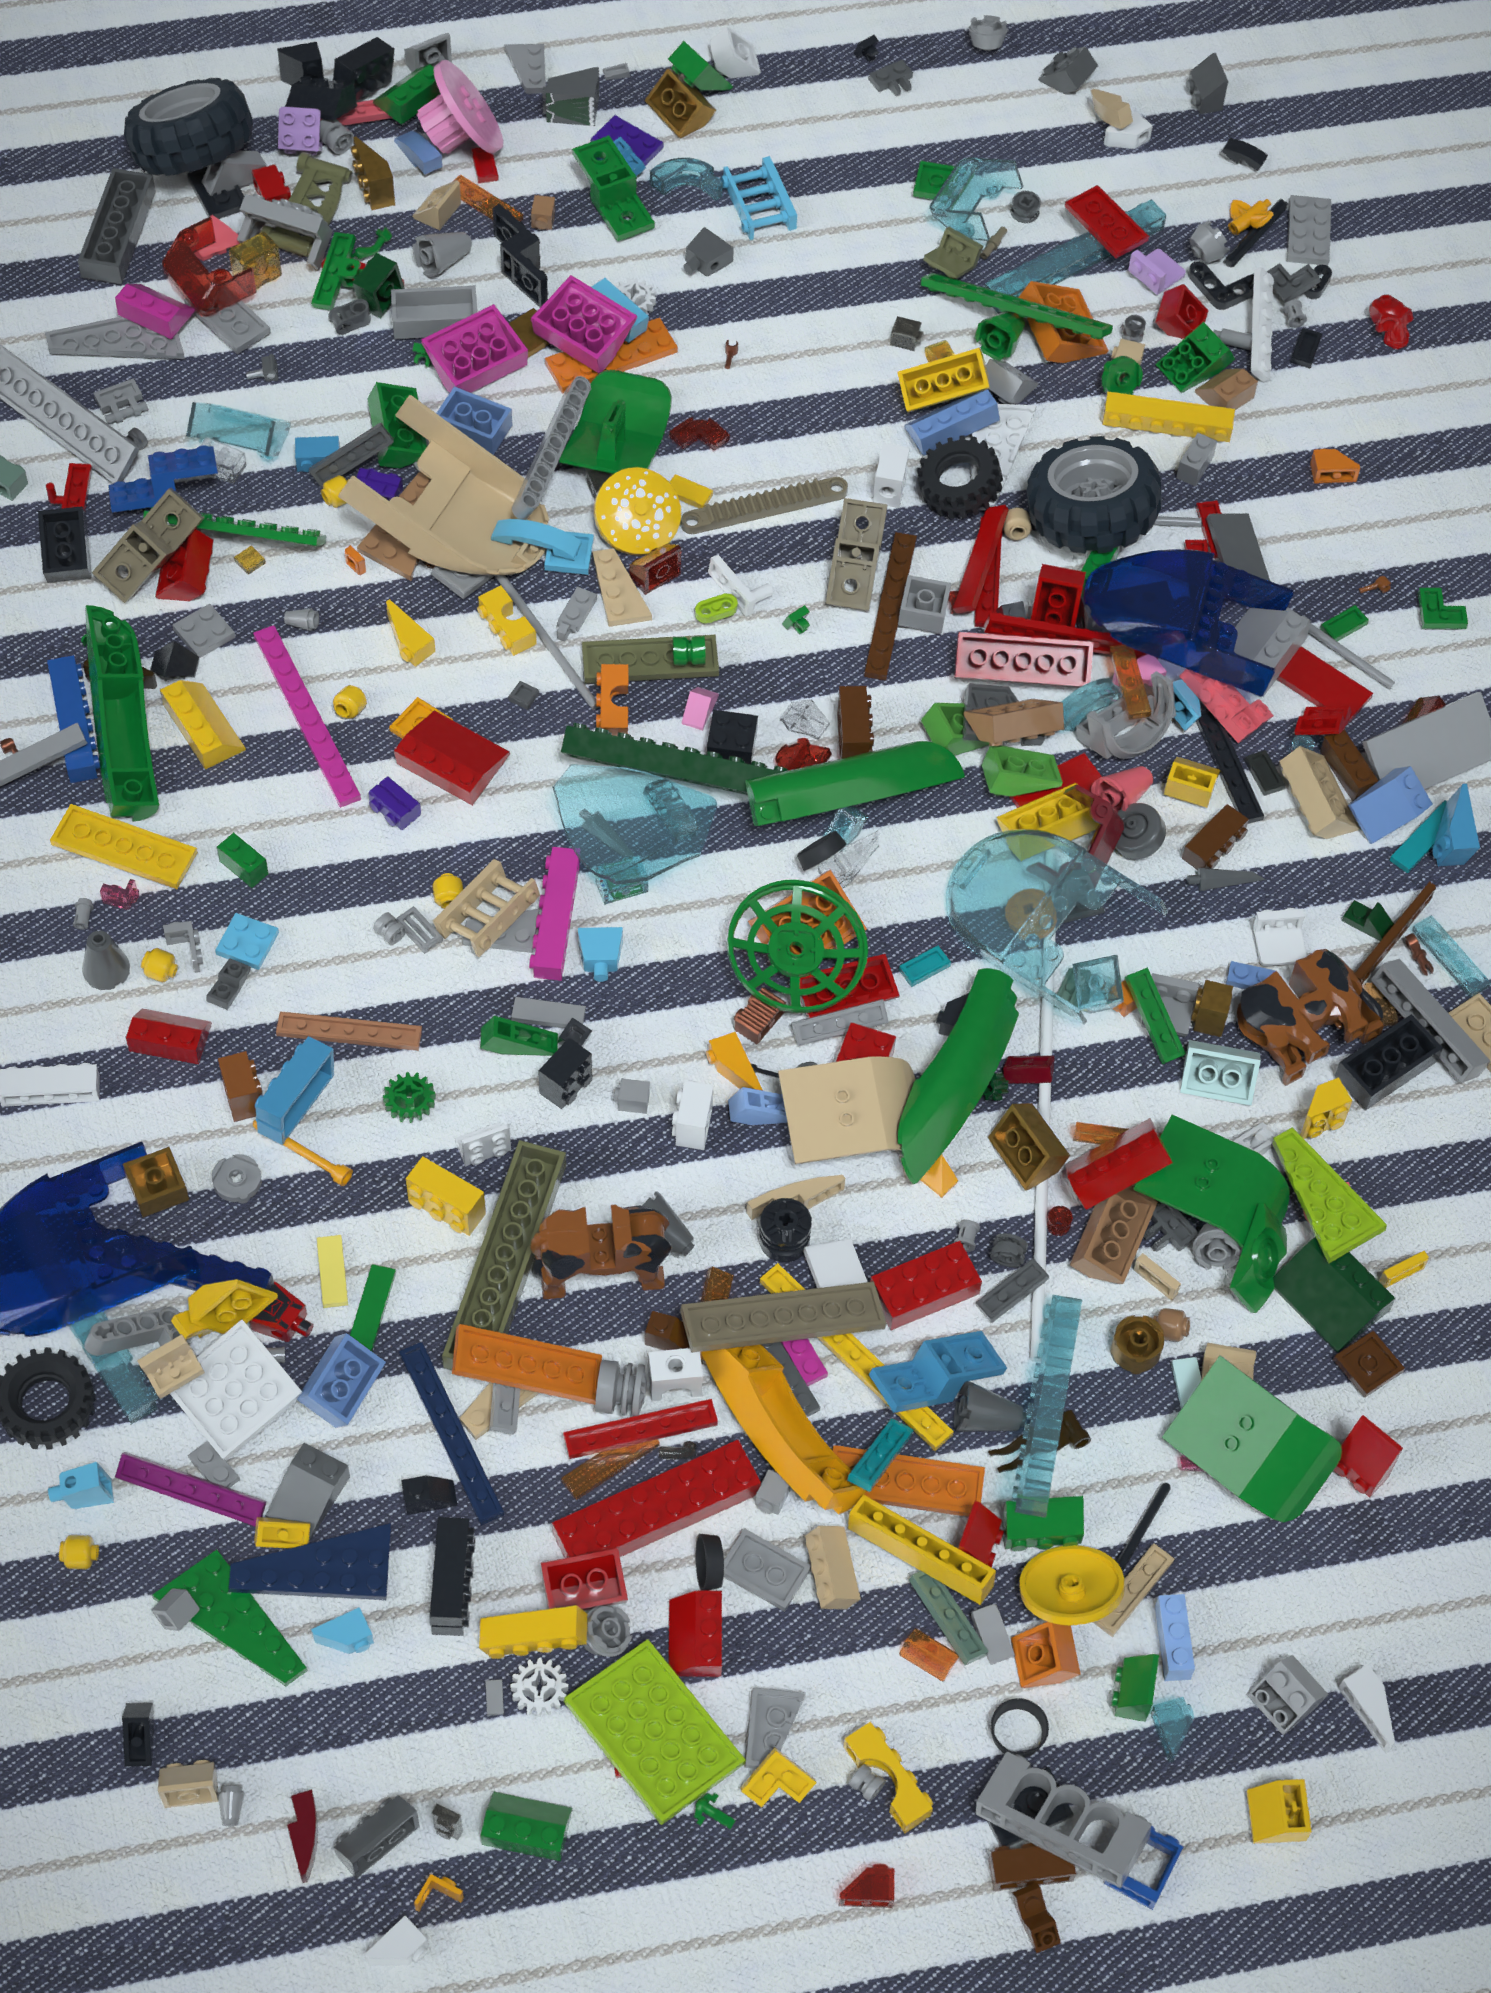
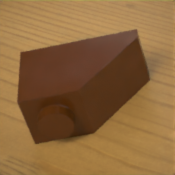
[645,1311,690,1350]

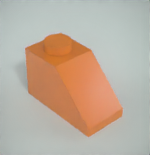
[1310,449,1360,484]

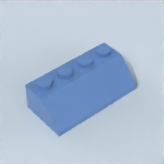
[904,389,1000,456]

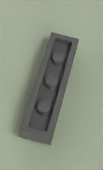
[309,422,394,488]
[761,1342,820,1417]

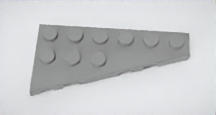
[45,316,185,359]

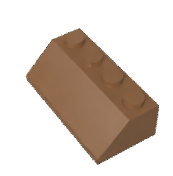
[964,698,1064,746]
[1070,1185,1158,1284]

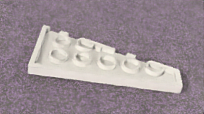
[972,404,1036,510]

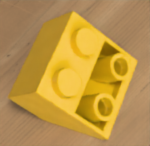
[1164,757,1220,808]
[1300,1078,1352,1139]
[1246,1779,1312,1844]

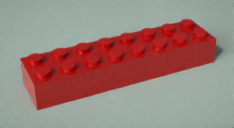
[552,1440,761,1558]

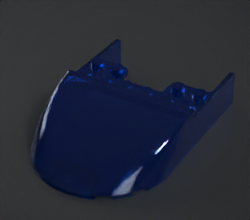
[1084,549,1294,697]
[0,1142,199,1337]

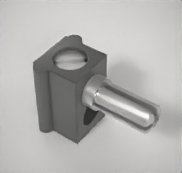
[246,354,279,382]

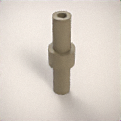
[980,226,1007,259]

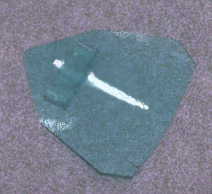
[552,764,717,885]

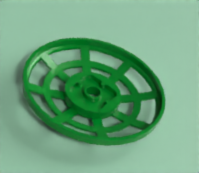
[727,880,868,1013]

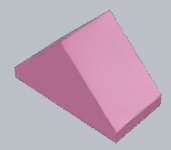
[682,687,719,731]

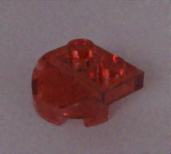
[775,738,832,770]

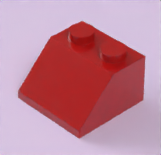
[1155,284,1209,339]
[958,1501,1004,1568]

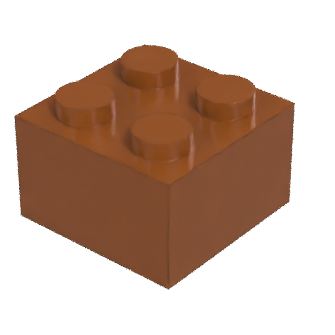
[218,1051,263,1122]

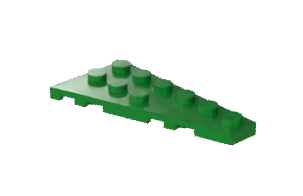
[152,1550,307,1687]

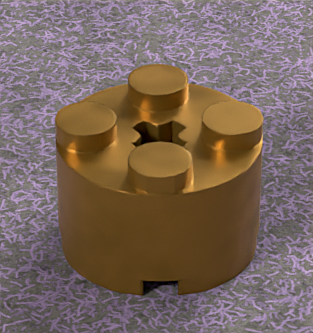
[1111,1315,1164,1375]

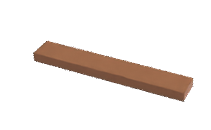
[276,1011,422,1051]

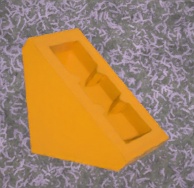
[920,1154,958,1198]

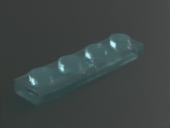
[1412,915,1491,998]

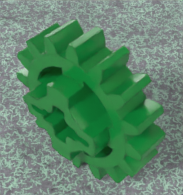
[383,1072,436,1123]

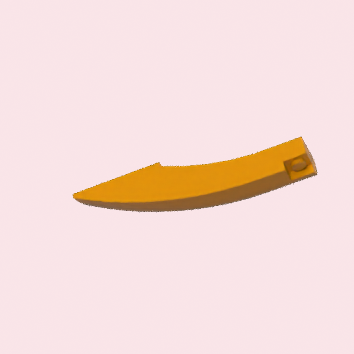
[701,1344,866,1514]

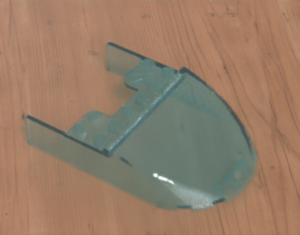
[946,829,1168,1025]

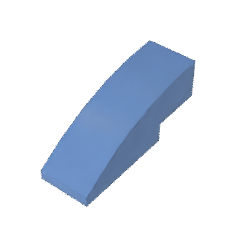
[394,131,442,175]

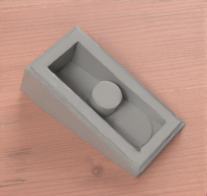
[971,1604,1015,1665]

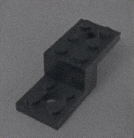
[493,204,548,308]

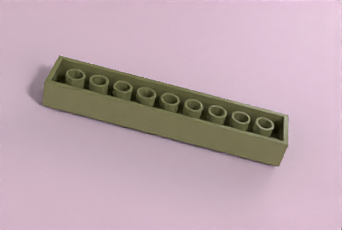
[442,1140,566,1370]

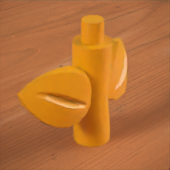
[1228,199,1274,235]

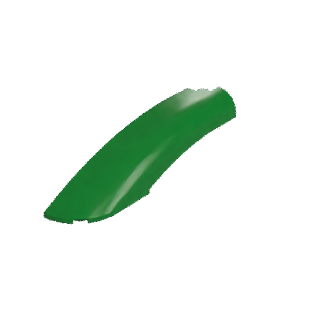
[85,605,159,822]
[745,741,965,826]

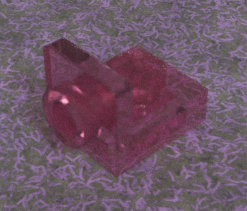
[100,879,139,910]

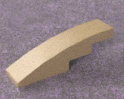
[746,1175,846,1220]

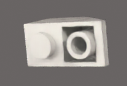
[1104,112,1152,149]

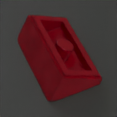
[1003,1055,1055,1084]

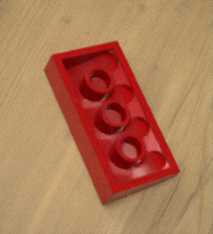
[800,954,900,1018]

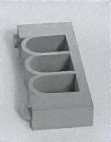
[976,1751,1152,1888]

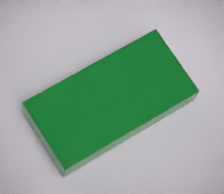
[1320,605,1369,641]

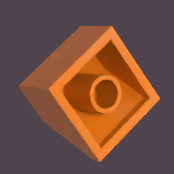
[1011,1622,1081,1688]

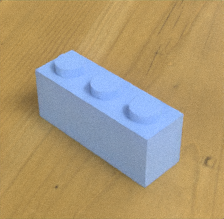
[1155,1594,1195,1681]

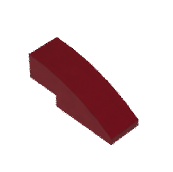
[287,1790,318,1883]

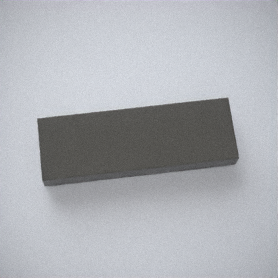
[976,1258,1050,1323]

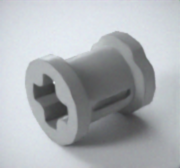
[1283,299,1307,328]
[954,1219,980,1252]

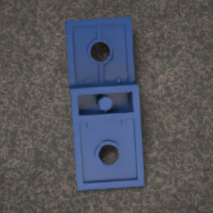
[108,445,218,512]

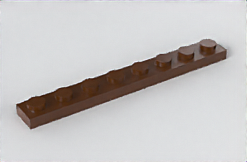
[864,532,917,681]

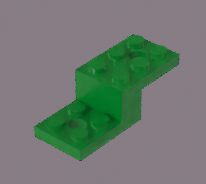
[572,136,655,241]

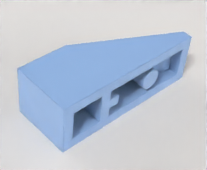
[728,1087,787,1125]

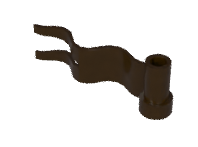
[988,1410,1091,1473]

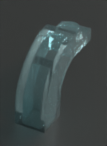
[650,158,723,201]
[1062,678,1124,731]

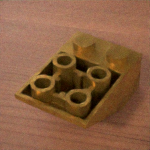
[351,136,395,210]

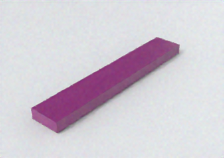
[115,1452,267,1527]

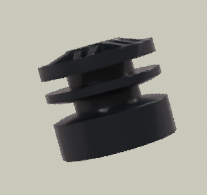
[759,1198,812,1263]

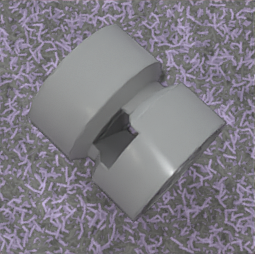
[320,119,354,154]

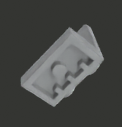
[1141,973,1199,1036]

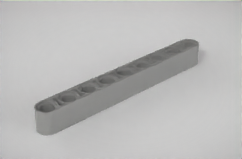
[512,376,591,520]

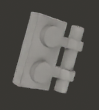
[94,378,148,424]

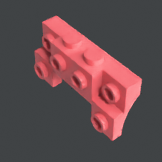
[1179,649,1274,743]

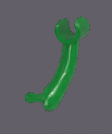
[351,227,392,260]

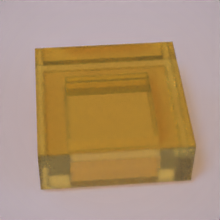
[234,545,266,575]

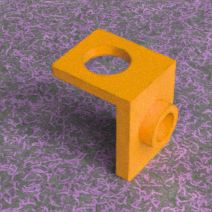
[414,1874,464,1911]

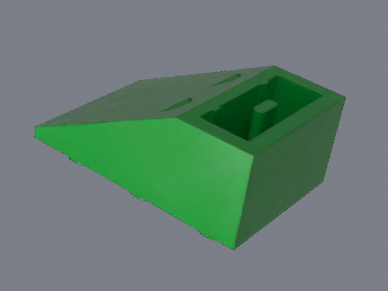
[1155,322,1235,393]

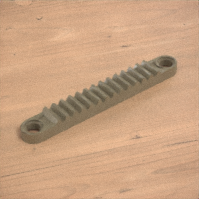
[681,477,848,535]

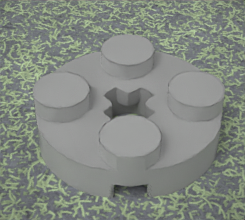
[212,1154,262,1203]

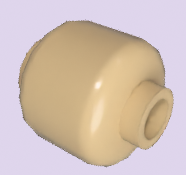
[1003,508,1032,540]

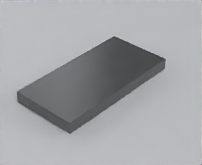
[1206,513,1271,590]

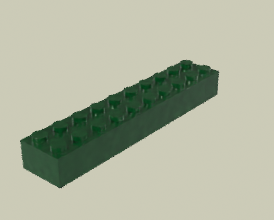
[561,723,789,795]

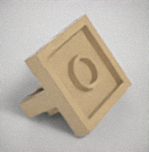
[137,1334,205,1399]

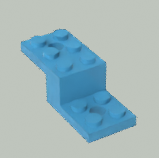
[869,1331,1007,1413]

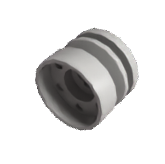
[595,1360,647,1416]

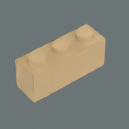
[805,1526,861,1609]

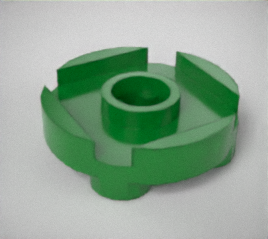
[1102,356,1143,395]

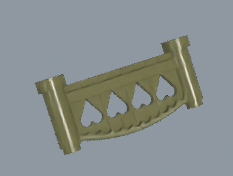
[259,152,353,257]

